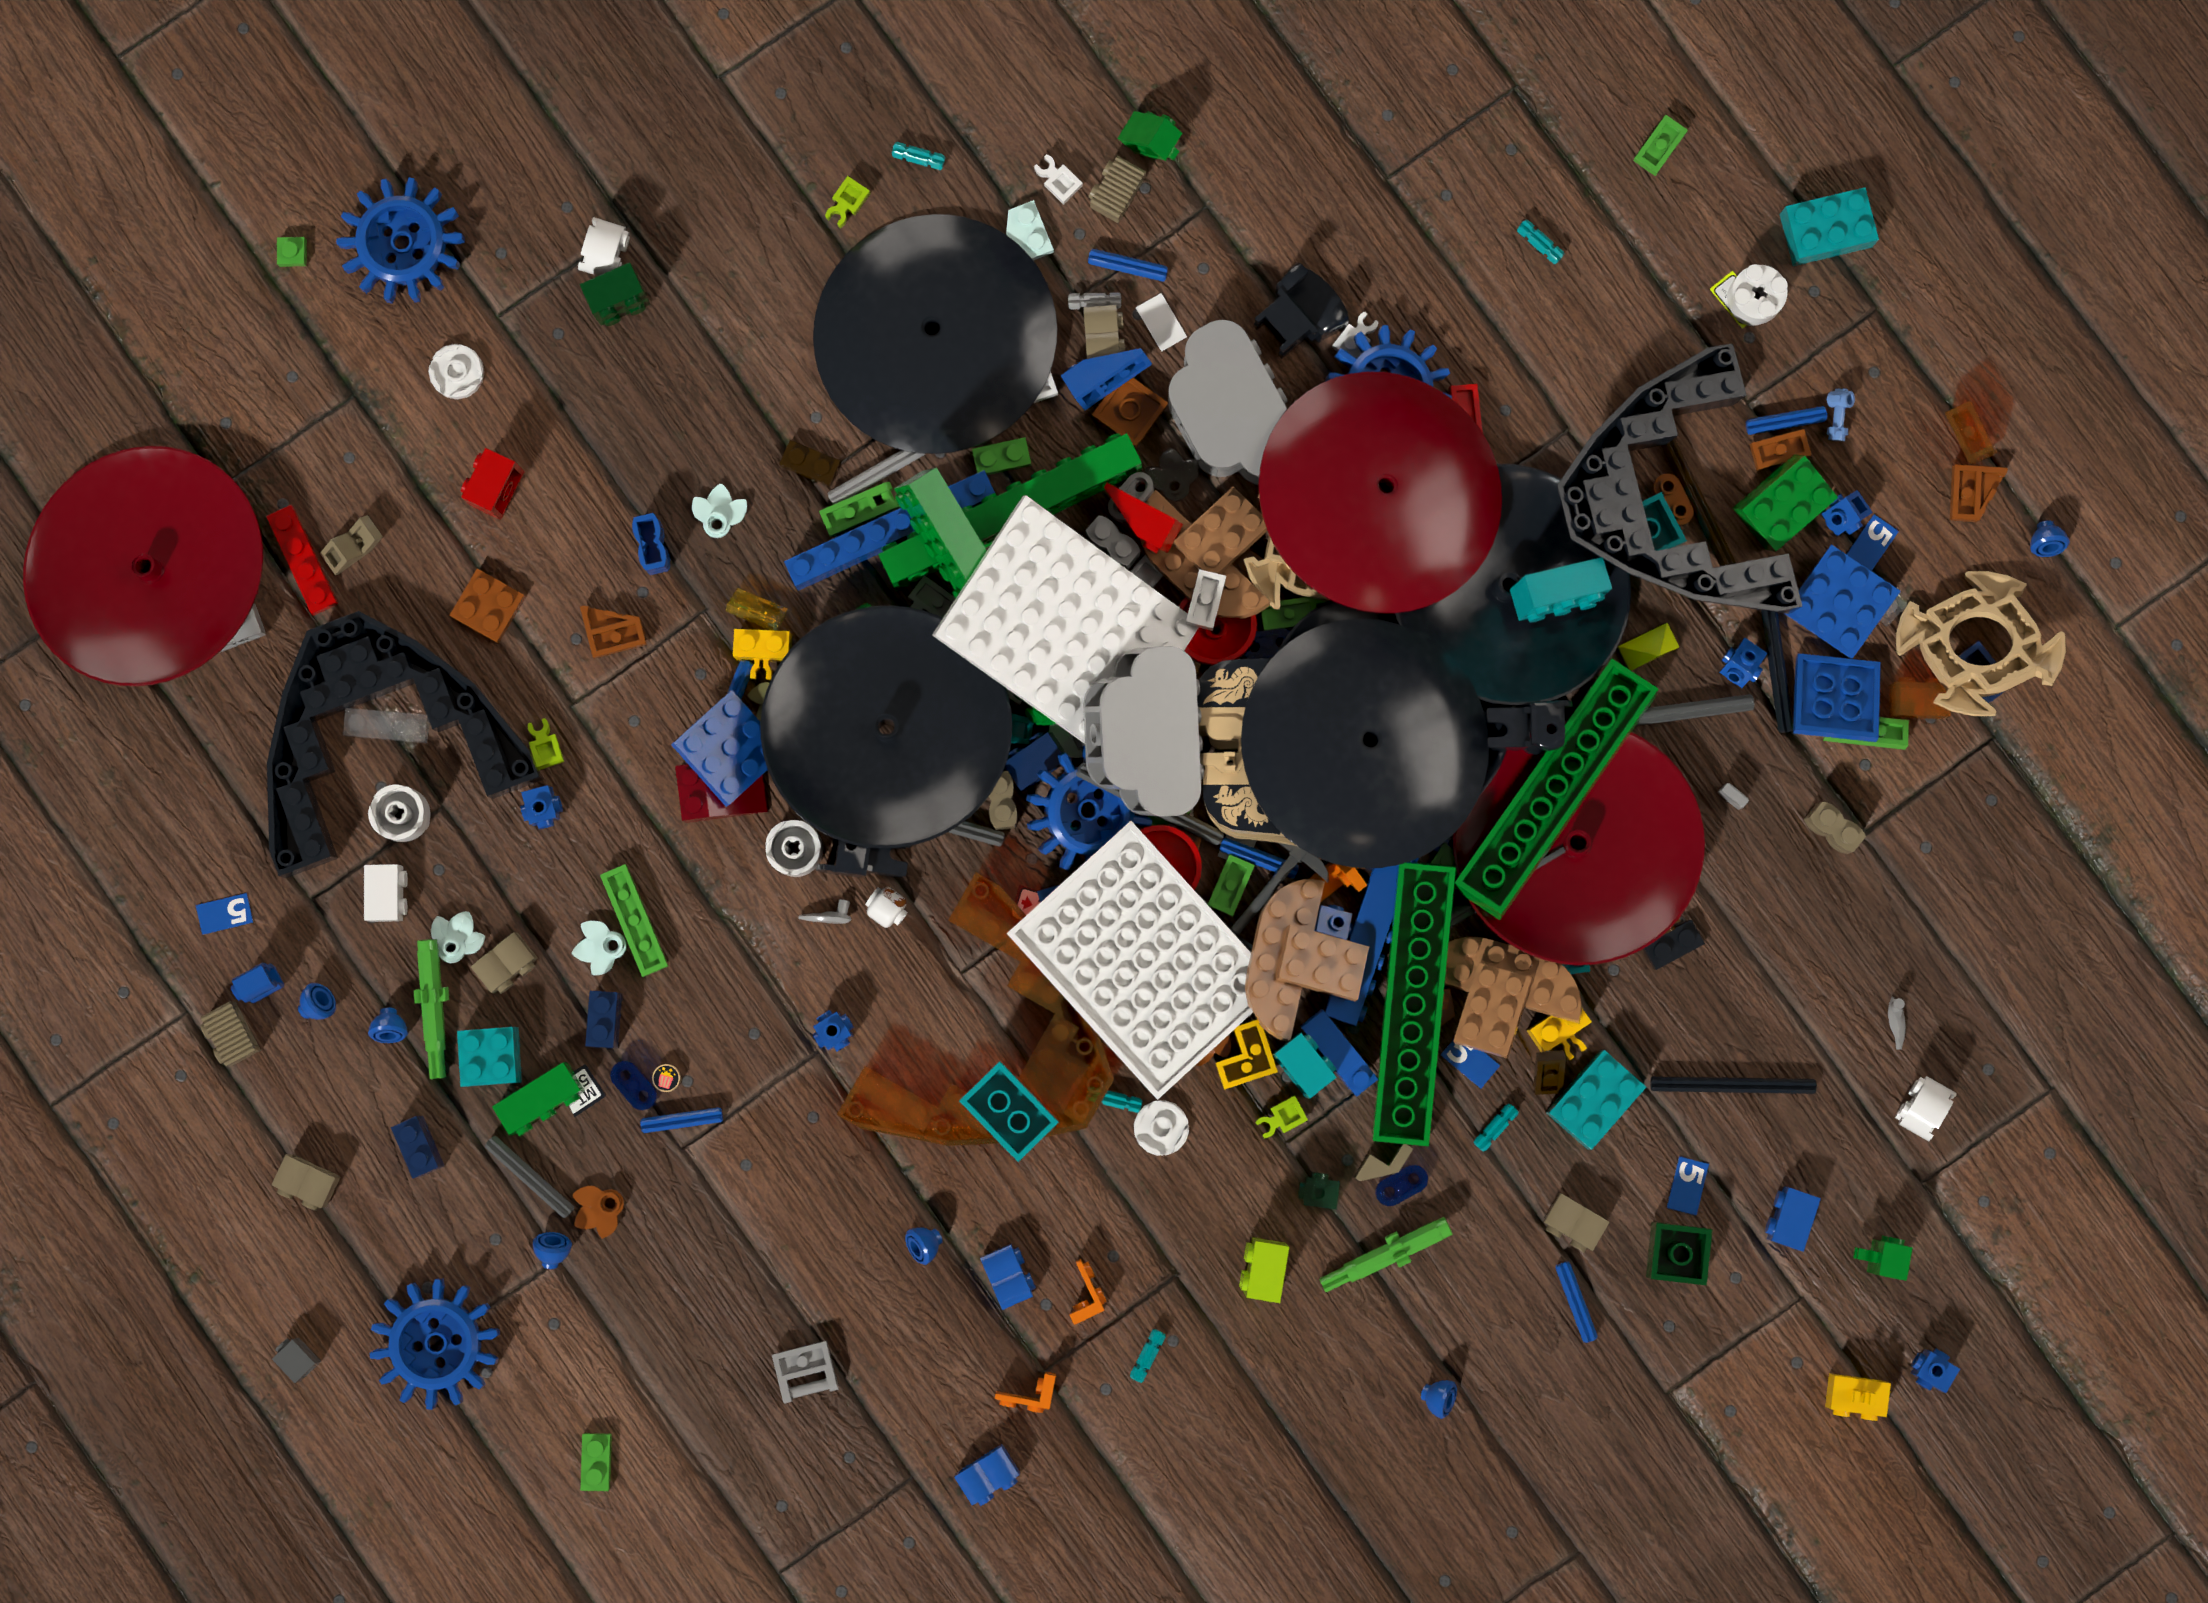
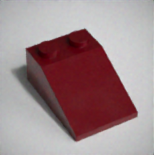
[675,764,768,823]

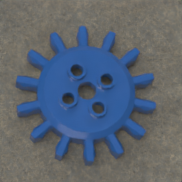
[336,178,465,304]
[1326,325,1452,399]
[1026,746,1152,870]
[369,1278,500,1410]

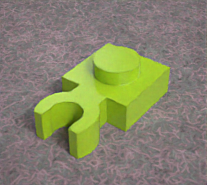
[825,176,871,228]
[528,718,564,770]
[1255,1095,1308,1138]

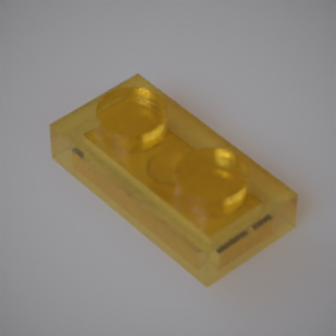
[726,588,788,631]

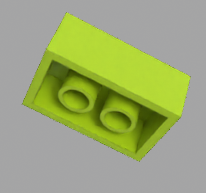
[1239,1237,1289,1303]

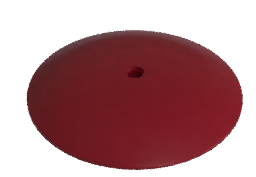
[1258,372,1502,613]
[23,446,263,686]
[1453,721,1705,965]

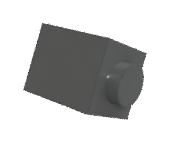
[272,1337,322,1383]

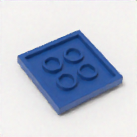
[1784,544,1901,659]
[1793,653,1881,742]
[671,690,768,807]

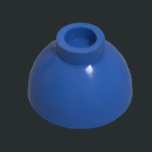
[2030,521,2070,557]
[298,983,336,1020]
[368,1008,408,1043]
[905,1227,943,1265]
[533,1232,572,1269]
[1421,1380,1457,1419]

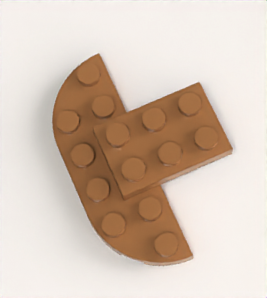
[1140,487,1270,619]
[1245,879,1369,1042]
[1445,937,1582,1059]

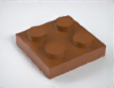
[1092,378,1168,448]
[449,568,526,644]

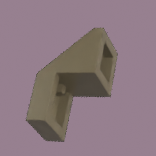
[320,515,383,575]
[1354,1144,1413,1181]

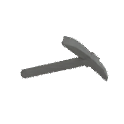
[1231,843,1329,935]

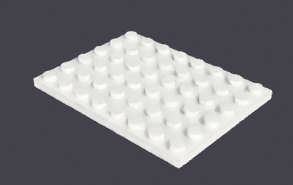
[932,495,1199,744]
[1007,821,1253,1100]

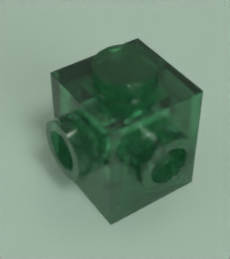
[1298,1172,1340,1209]

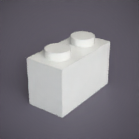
[364,865,408,922]

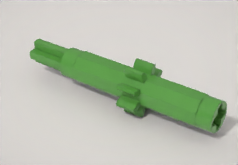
[414,939,449,1079]
[1319,1217,1453,1292]

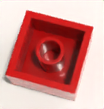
[461,448,525,520]

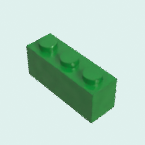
[492,1062,585,1137]

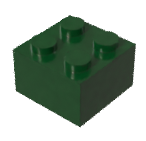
[579,262,650,326]
[1646,1221,1713,1286]

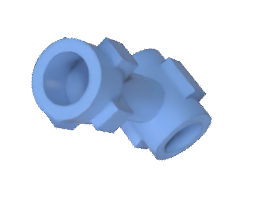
[1827,389,1855,441]

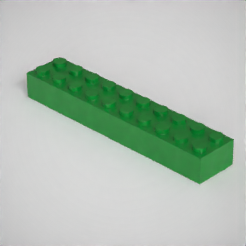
[878,433,1142,592]
[894,467,1056,725]
[1454,659,1658,920]
[1372,861,1456,1146]

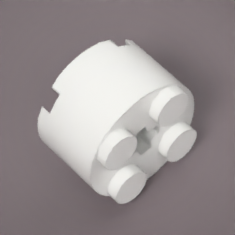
[578,217,630,276]
[1727,264,1788,326]
[368,785,430,842]
[766,820,824,877]
[1895,1076,1957,1141]

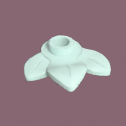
[692,484,747,538]
[431,911,485,963]
[572,921,627,975]

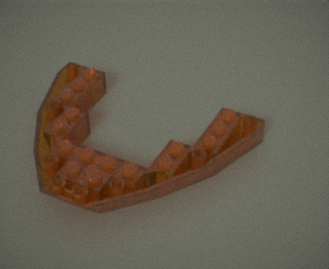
[837,872,1114,1146]

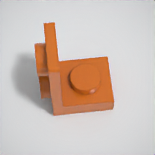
[1309,862,1367,903]
[1069,1258,1107,1325]
[994,1372,1056,1413]

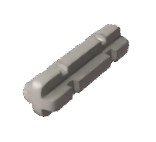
[1068,293,1121,309]

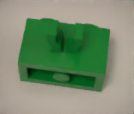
[1117,111,1183,161]
[1853,1235,1913,1281]

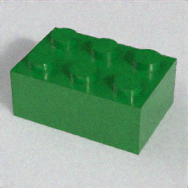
[1732,454,1838,552]

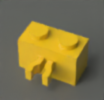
[733,629,793,680]
[1526,1008,1592,1060]
[1825,1373,1891,1421]

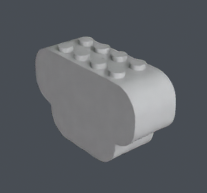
[1168,320,1288,485]
[1083,646,1204,816]

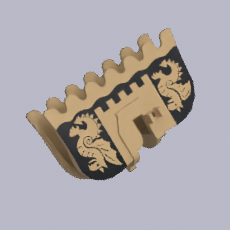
[1197,658,1297,846]

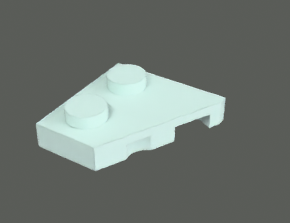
[1006,200,1054,260]

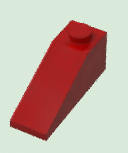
[1104,483,1183,554]

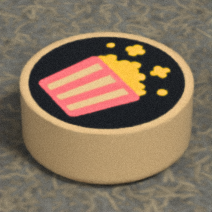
[652,1064,681,1092]

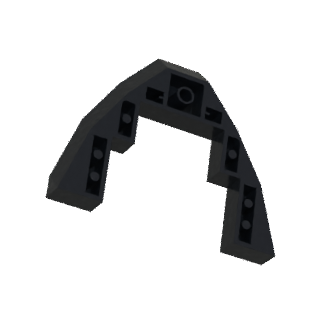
[1557,343,1803,614]
[267,611,544,878]

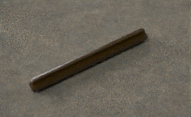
[1661,438,1736,566]

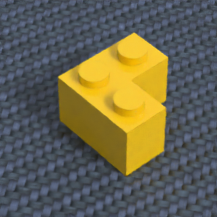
[1215,1020,1278,1089]

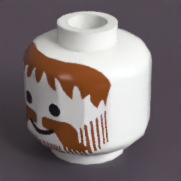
[865,887,908,928]

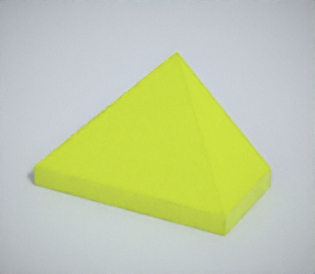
[1618,623,1679,671]

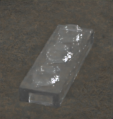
[343,708,429,743]

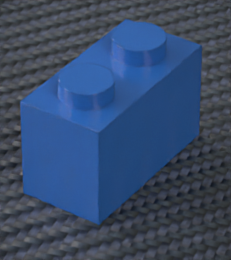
[1765,1187,1821,1252]

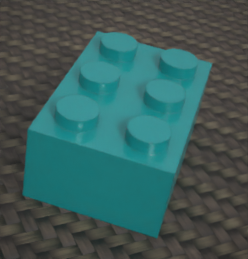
[1779,187,1879,266]
[1510,557,1612,623]
[1272,1033,1337,1099]
[1545,1050,1646,1150]
[959,1061,1059,1162]

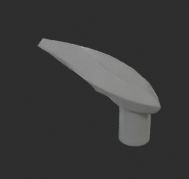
[799,899,852,924]
[1888,997,1906,1050]

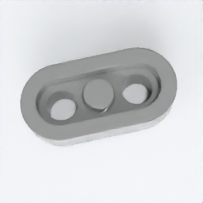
[1108,472,1154,522]

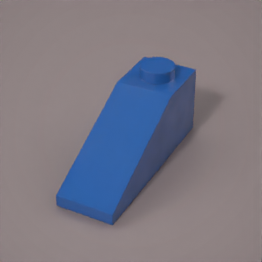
[1061,348,1152,410]
[1300,1009,1378,1097]

